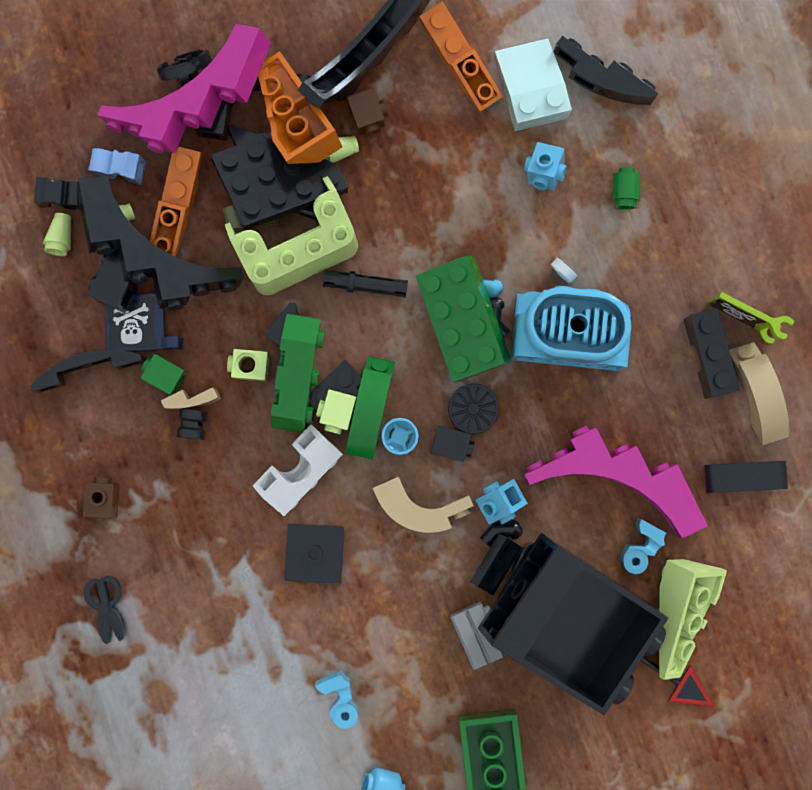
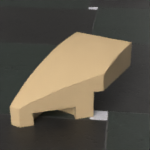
[161,387,222,409]

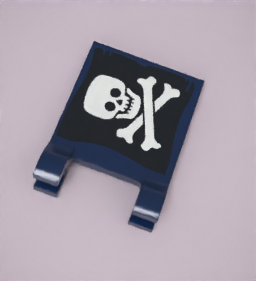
[105,294,183,351]

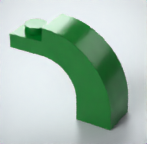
[346,356,395,460]

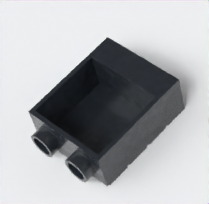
[478,533,669,715]

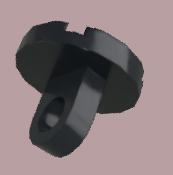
[156,49,212,87]

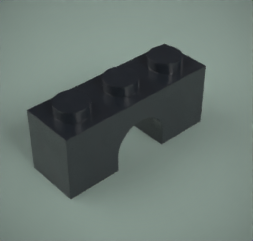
[684,308,740,399]

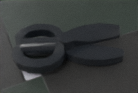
[84,575,124,644]

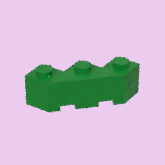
[271,314,325,433]

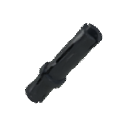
[323,269,408,298]

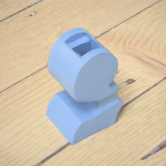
[88,148,146,185]

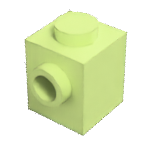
[316,390,357,435]

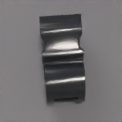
[34,177,80,210]

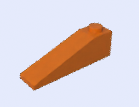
[258,51,343,164]

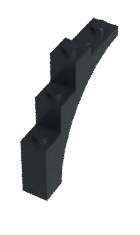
[298,0,430,109]
[77,176,244,311]

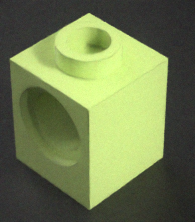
[227,349,270,382]

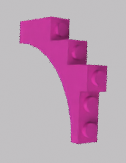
[97,24,271,154]
[523,425,708,538]

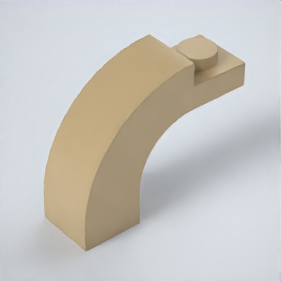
[729,342,789,446]
[373,477,474,533]

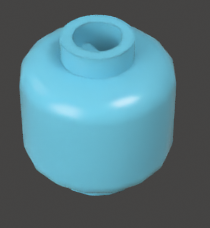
[361,768,405,790]

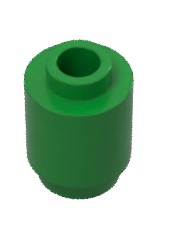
[612,167,641,210]

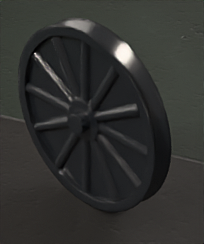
[448,384,499,434]

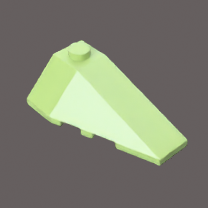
[659,559,727,680]

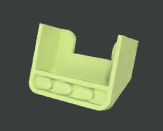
[225,176,358,295]

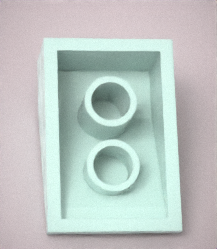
[495,38,572,132]

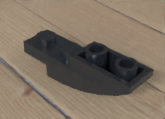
[553,35,659,105]

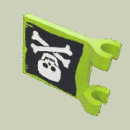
[707,292,794,345]

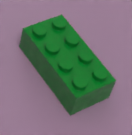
[415,255,512,382]
[458,709,526,790]

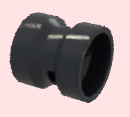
[176,409,208,440]

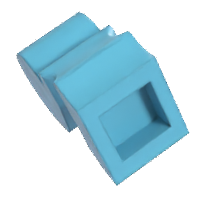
[620,518,666,574]
[315,670,358,729]

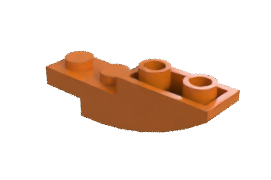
[418,1,503,112]
[150,146,203,258]

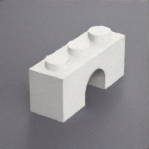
[253,424,343,516]

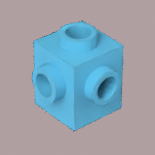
[524,142,567,191]
[475,479,528,524]

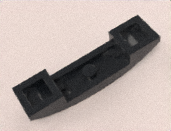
[30,349,146,393]

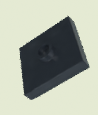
[285,524,345,584]

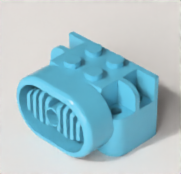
[510,286,631,371]

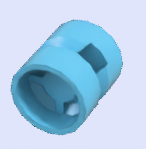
[381,418,419,455]

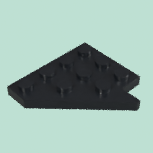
[211,125,349,231]

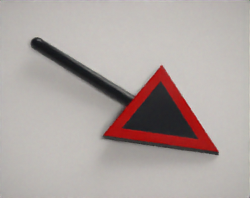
[641,656,715,707]

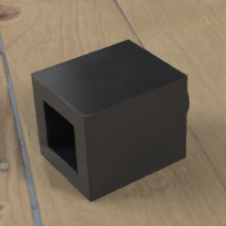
[431,426,475,462]

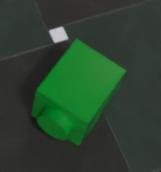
[141,354,188,395]

